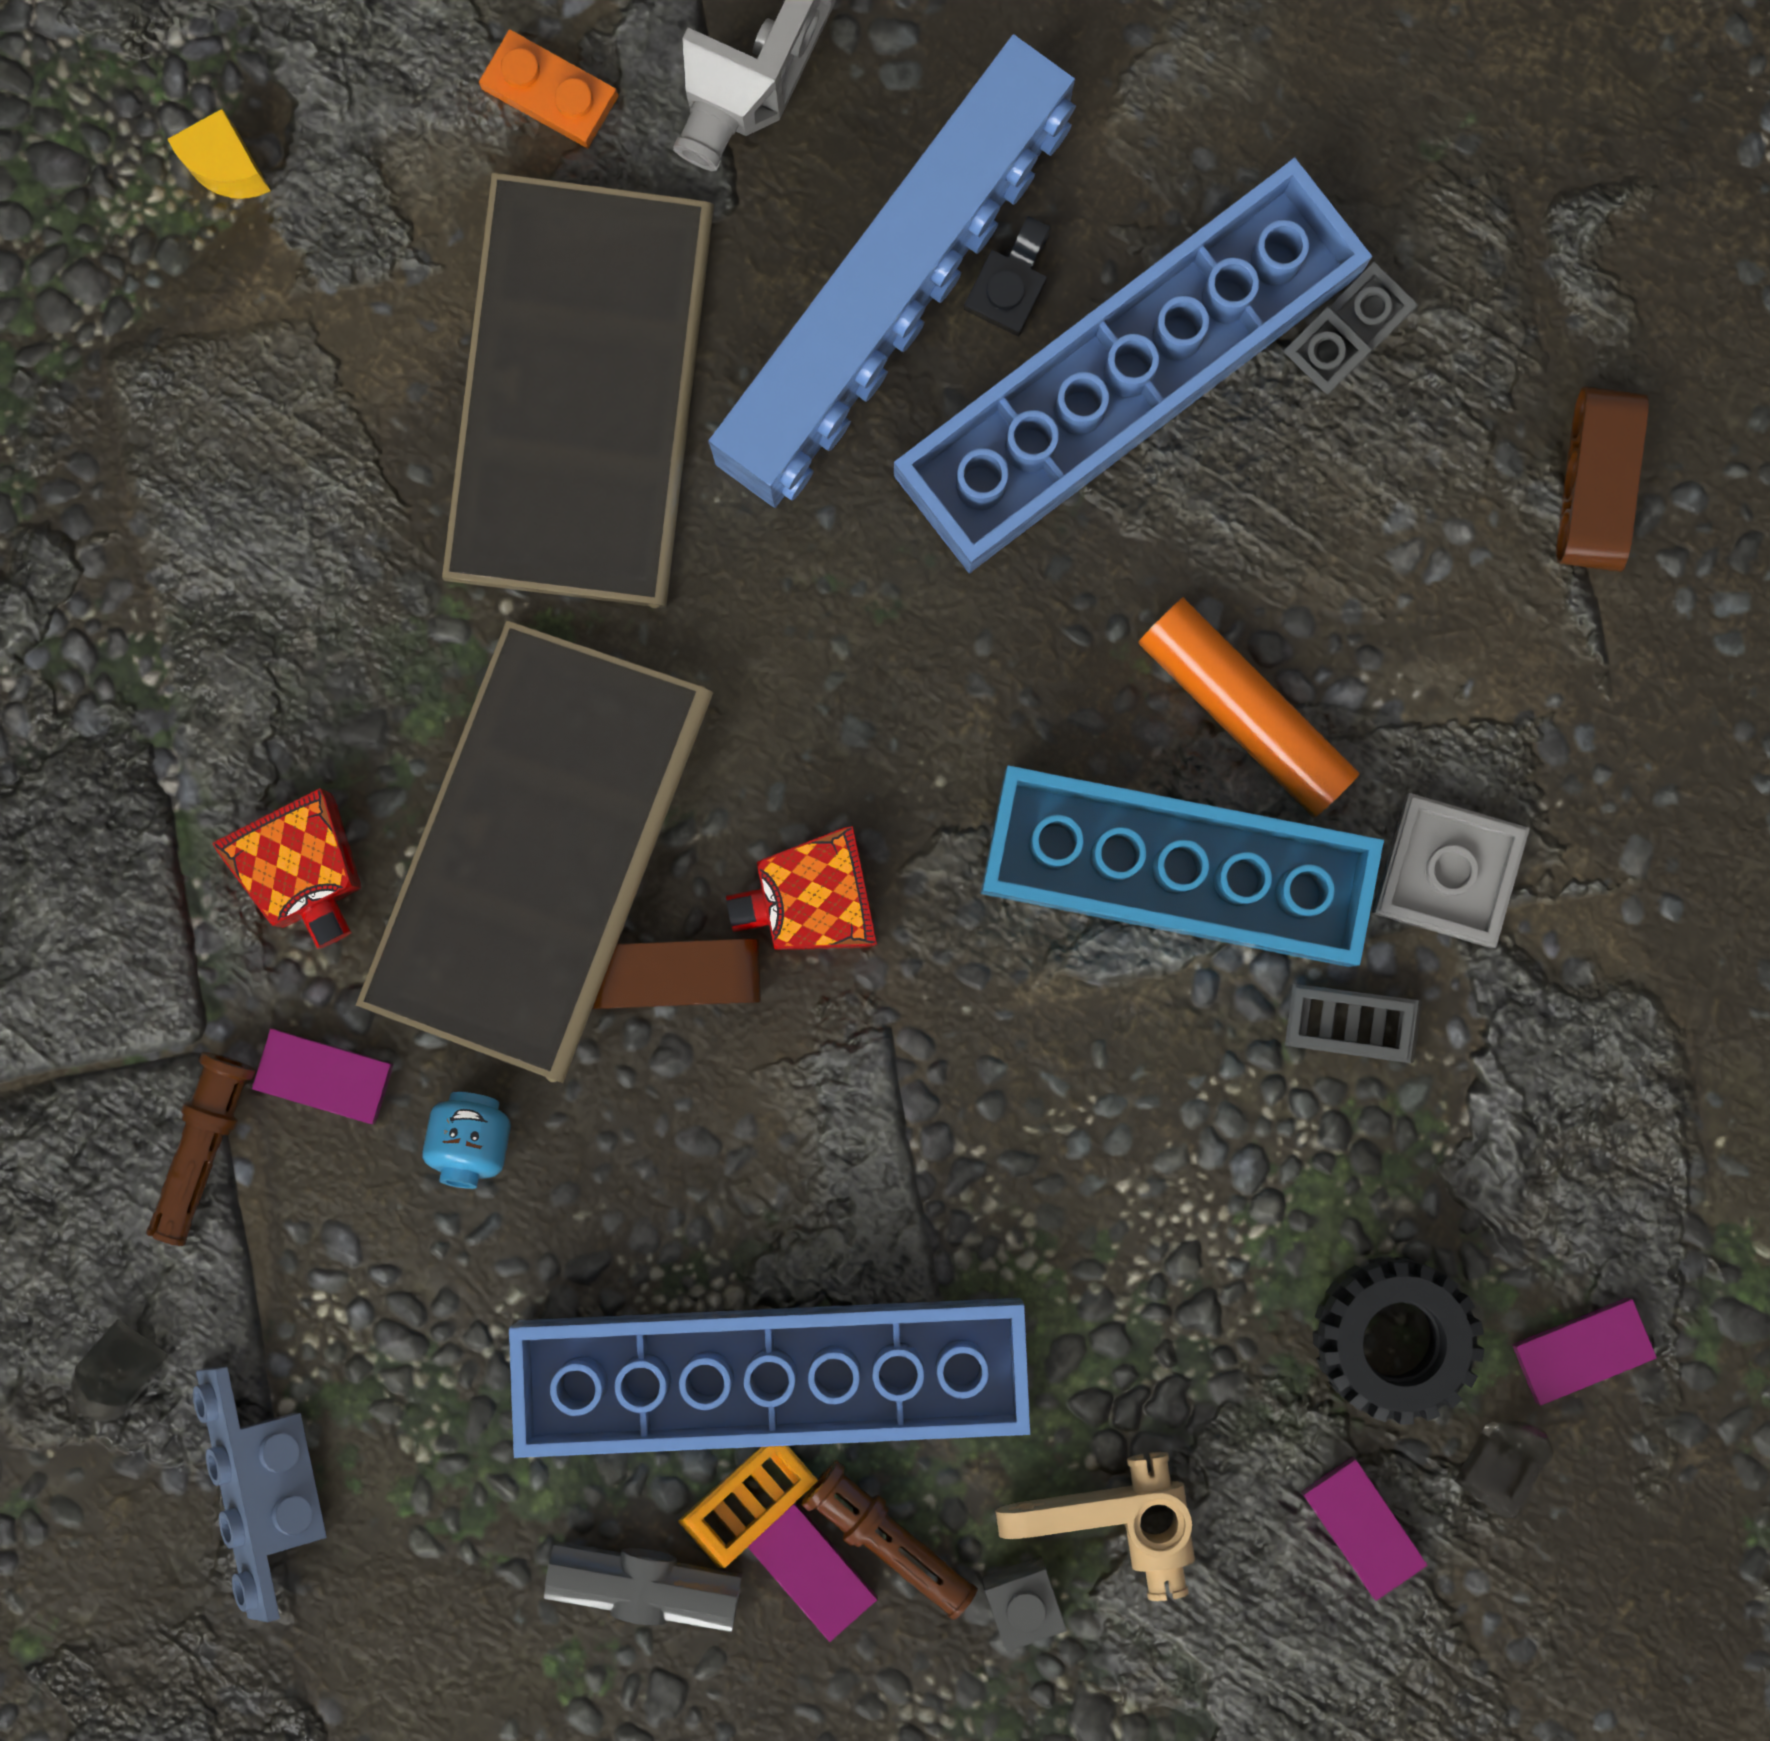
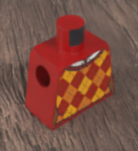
[213,788,361,949]
[726,826,877,950]

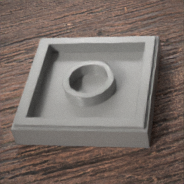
[1372,793,1530,948]

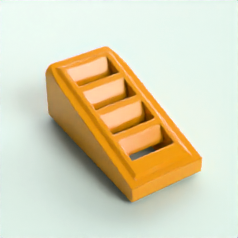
[678,1446,818,1568]

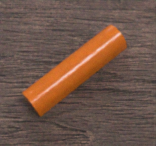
[1138,597,1360,818]

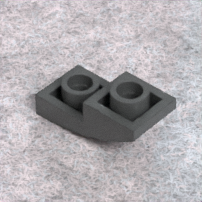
[1283,262,1419,395]

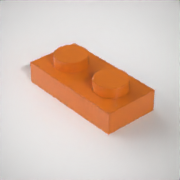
[479,29,619,149]

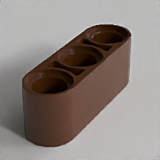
[1556,386,1649,572]
[577,939,761,1009]

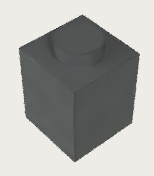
[982,1556,1067,1652]

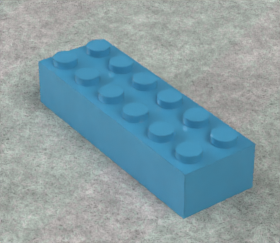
[981,766,1384,967]

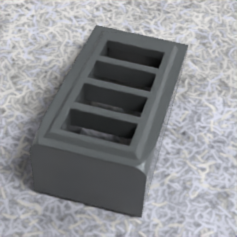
[1285,984,1422,1063]

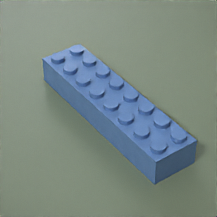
[708,34,1076,508]
[894,158,1372,574]
[509,1298,1030,1458]

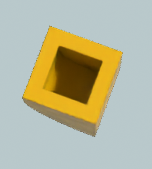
[167,109,271,199]

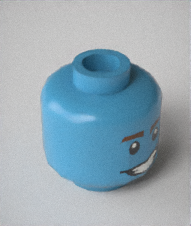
[422,1092,511,1189]

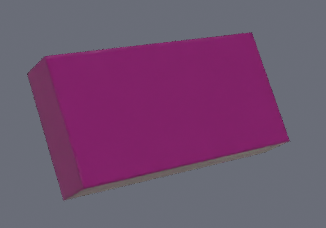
[252,1029,394,1125]
[1512,1297,1657,1406]
[1301,1456,1428,1601]
[748,1502,877,1642]

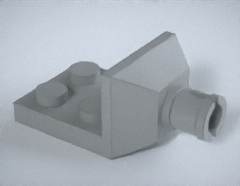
[673,0,836,171]

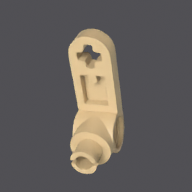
[995,1452,1195,1601]

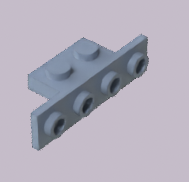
[193,1367,327,1622]

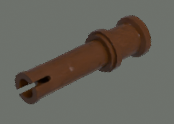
[145,1052,256,1246]
[801,1460,978,1620]

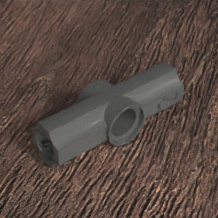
[544,1541,743,1632]

